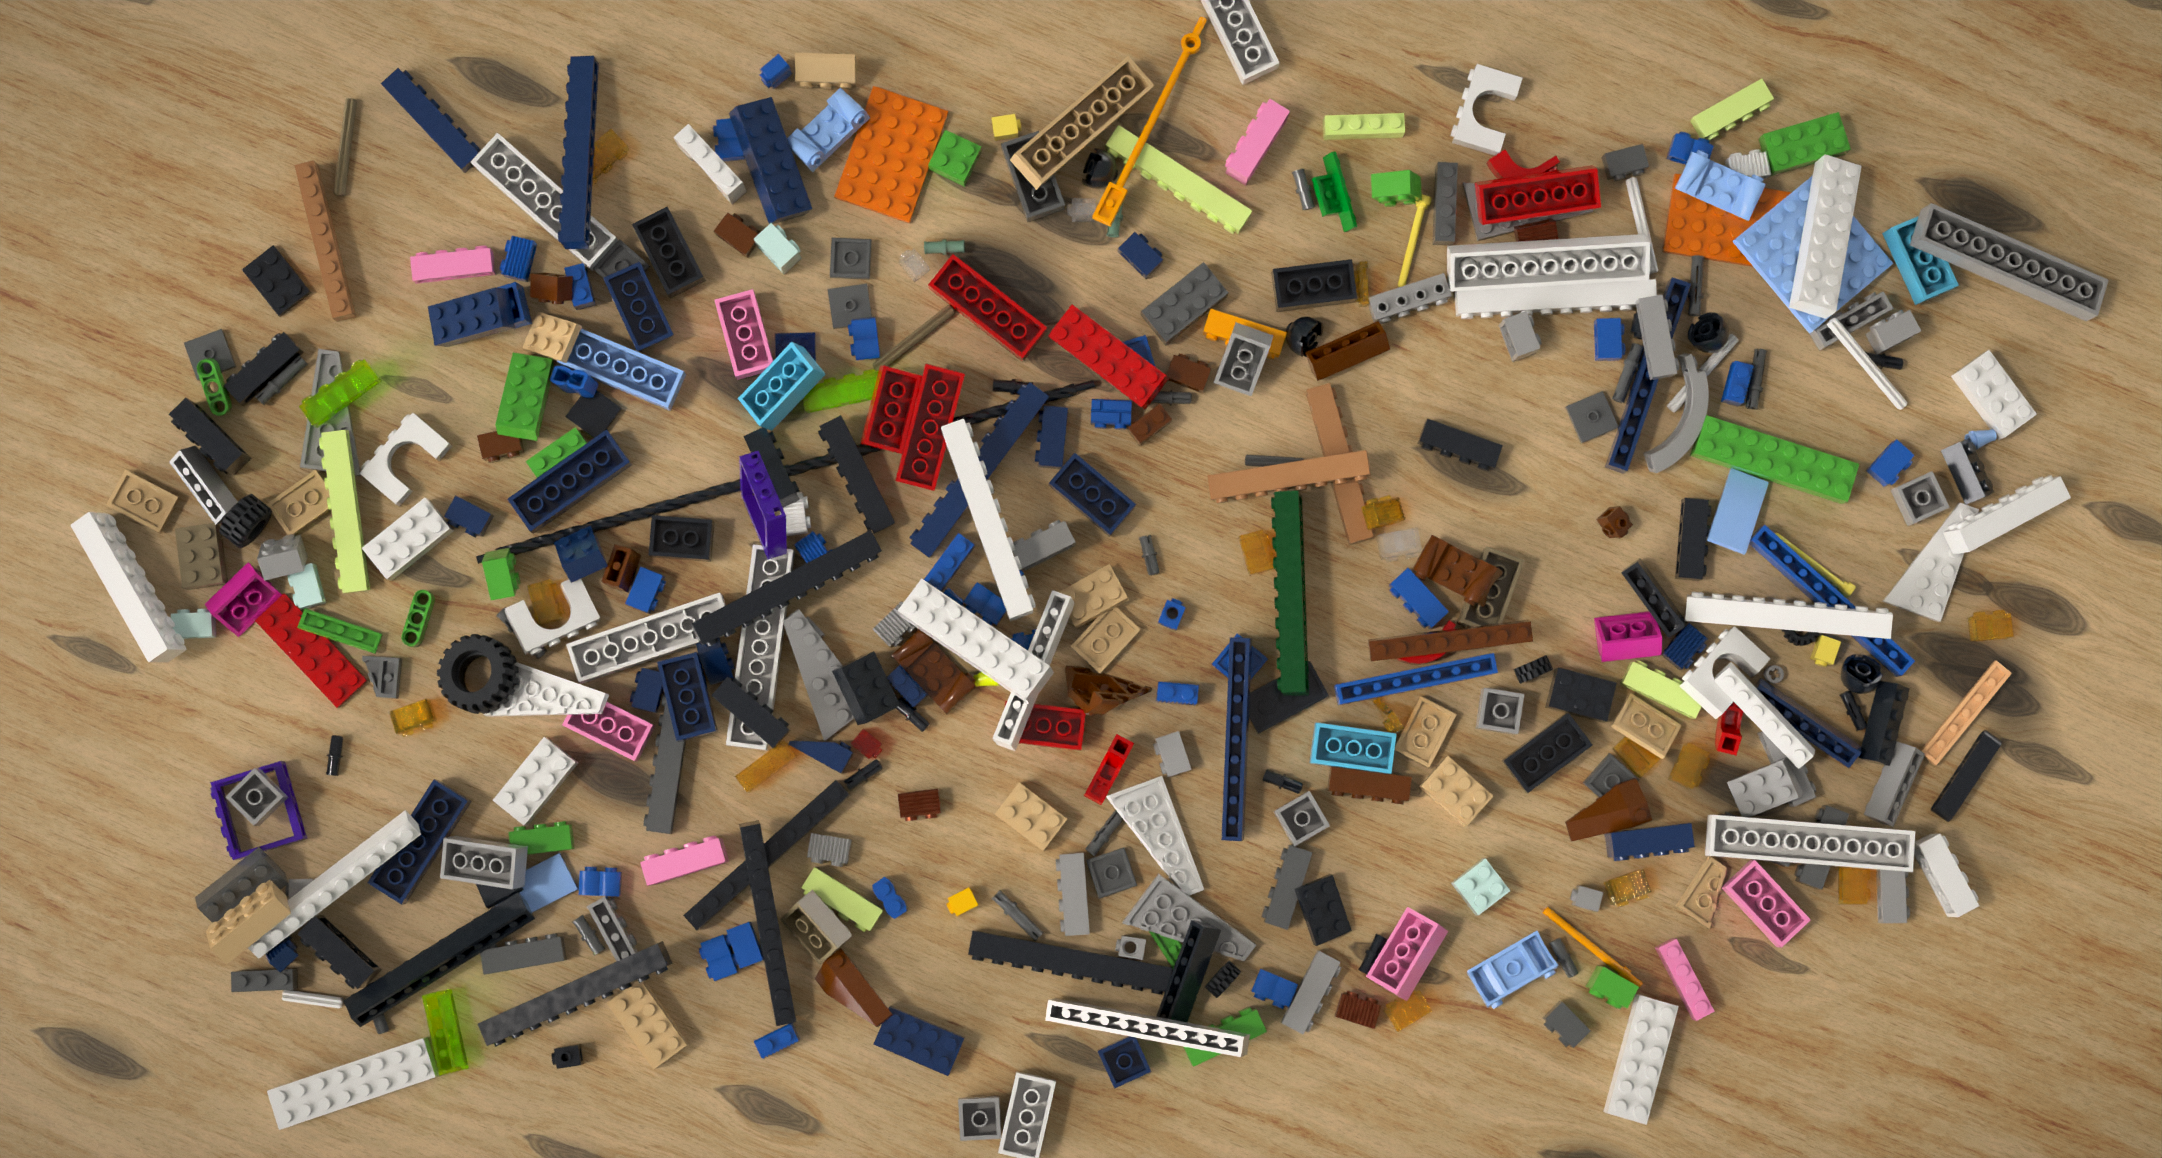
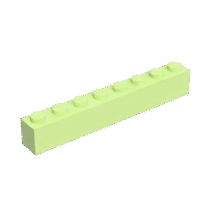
[1105,125,1252,234]
[319,430,370,593]

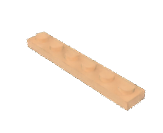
[1921,660,2012,766]

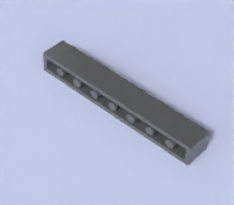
[643,694,686,834]

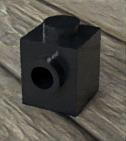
[551,1044,584,1069]

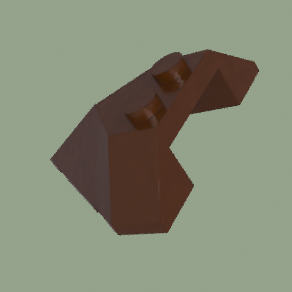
[1065,665,1152,716]

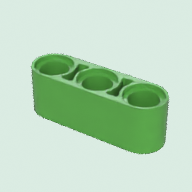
[197,358,232,416]
[401,590,435,648]

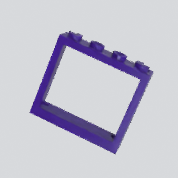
[739,451,787,560]
[210,761,308,860]

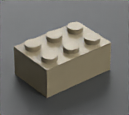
[175,523,228,590]
[780,890,853,965]

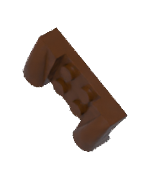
[1412,535,1503,607]
[891,629,976,714]

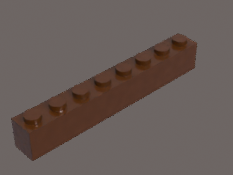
[1368,620,1533,662]

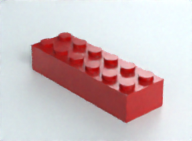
[1474,165,1601,225]
[928,254,1047,362]
[1048,304,1169,410]
[895,363,965,491]

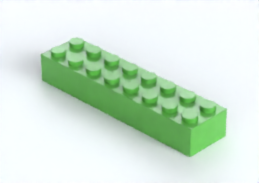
[1690,415,1859,504]

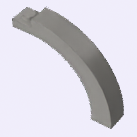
[1644,353,1709,473]

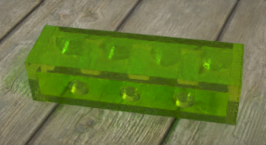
[299,359,382,428]
[803,369,879,414]
[422,989,469,1076]

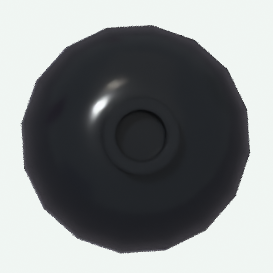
[1082,148,1118,189]
[1688,312,1729,353]
[1286,316,1324,357]
[1841,654,1883,694]

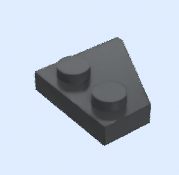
[362,656,402,699]

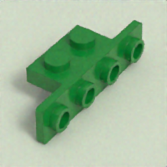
[1312,151,1357,232]

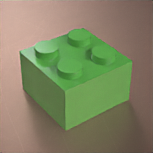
[928,130,982,187]
[1371,170,1422,207]
[482,548,521,600]
[1585,966,1639,1009]

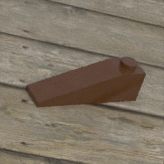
[1565,778,1652,842]
[815,948,893,1027]

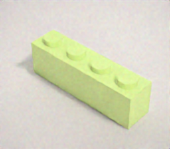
[1690,79,1774,141]
[1323,113,1405,140]
[1620,660,1701,719]
[801,867,884,932]

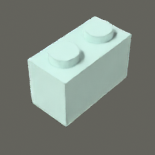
[287,563,326,610]
[171,609,216,639]

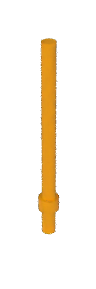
[1542,906,1643,988]

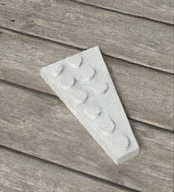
[1882,503,1979,622]
[484,662,609,716]
[1106,776,1204,895]

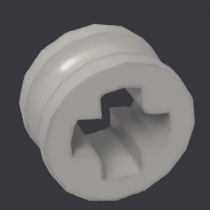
[1764,665,1784,684]

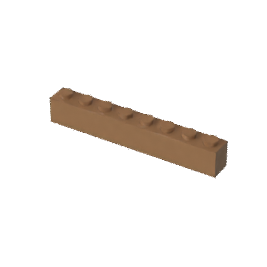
[294,160,356,322]
[1305,383,1375,545]
[1207,450,1371,503]

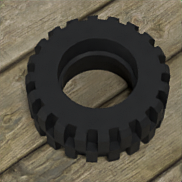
[437,634,519,714]

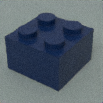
[554,526,608,583]
[1097,1036,1152,1089]

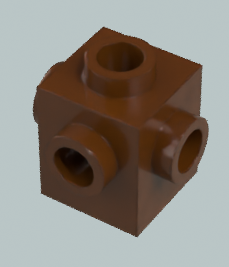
[1596,506,1633,539]

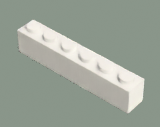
[1714,662,1815,769]

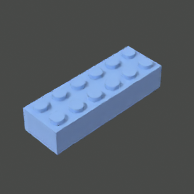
[557,329,686,411]

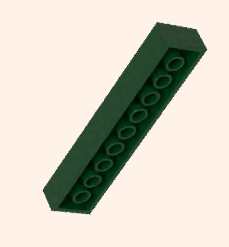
[1271,490,1309,696]

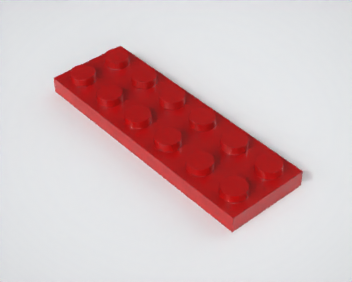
[255,593,368,708]

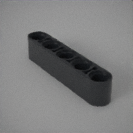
[1931,730,2002,822]

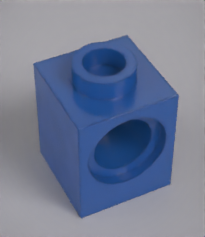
[1158,598,1186,631]

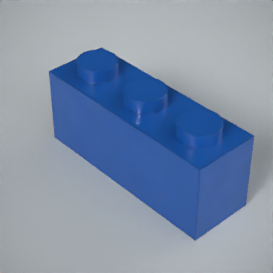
[924,533,975,592]
[1389,568,1449,629]

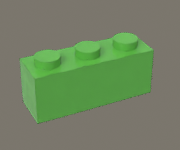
[526,427,587,478]
[509,821,574,855]

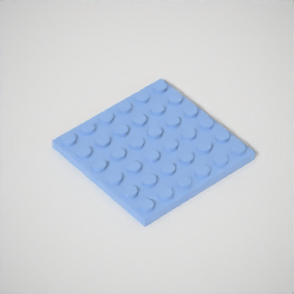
[1732,175,1893,334]

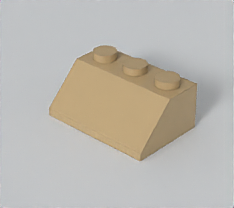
[795,53,857,90]

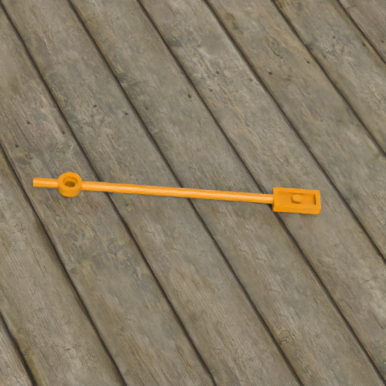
[1092,17,1207,227]

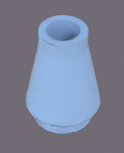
[1964,429,1997,450]

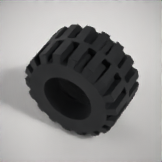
[219,494,272,548]

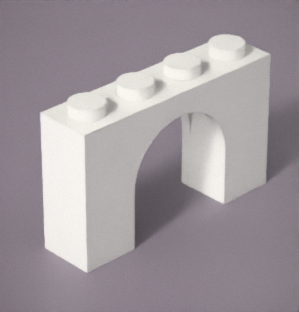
[1450,64,1522,156]
[674,124,747,204]
[360,413,452,506]
[505,579,600,656]
[1680,626,1770,719]

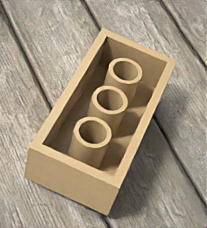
[206,880,291,965]
[607,980,689,1070]

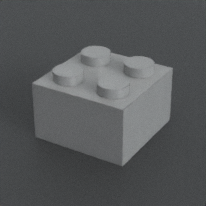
[1865,310,1921,354]
[1499,311,1542,362]
[1891,471,1949,526]
[257,534,308,581]
[1475,688,1524,735]
[226,768,288,826]
[1273,791,1330,846]
[958,1096,1001,1141]

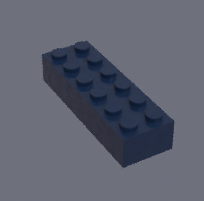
[729,97,812,224]
[507,430,632,534]
[367,779,472,905]

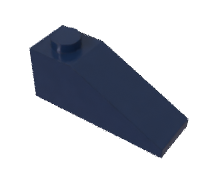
[788,741,854,774]

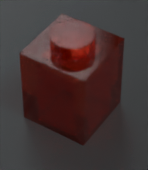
[851,728,883,760]

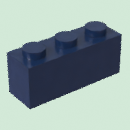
[1035,406,1068,469]

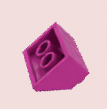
[205,562,282,637]
[1594,611,1662,662]

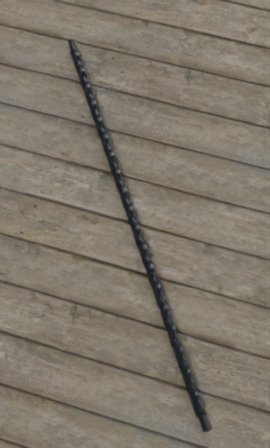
[476,380,1095,564]

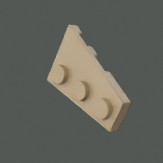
[1676,856,1727,929]

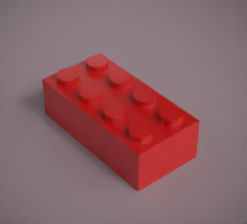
[860,365,922,454]
[1005,701,1085,751]

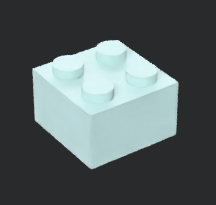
[754,223,801,274]
[1451,858,1510,915]

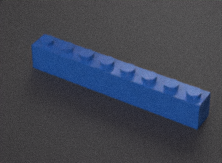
[1334,653,1498,705]

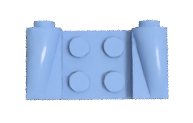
[787,87,870,172]
[1675,150,1766,221]
[1467,931,1558,1009]

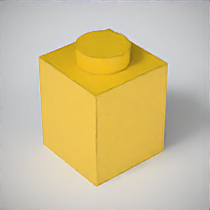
[946,887,978,916]

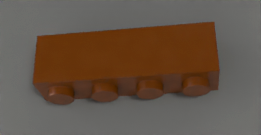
[1305,321,1391,381]
[1327,766,1412,805]

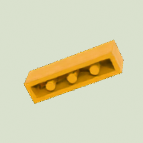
[1203,309,1287,359]

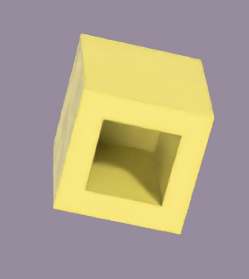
[991,114,1022,141]
[1810,635,1841,667]

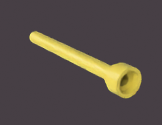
[1398,194,1432,287]
[1775,533,1856,598]

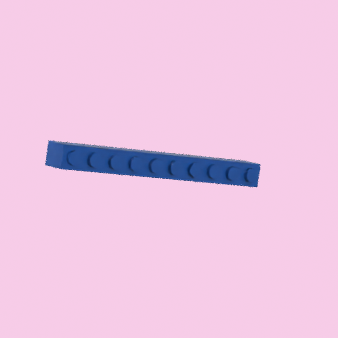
[1749,525,1915,677]

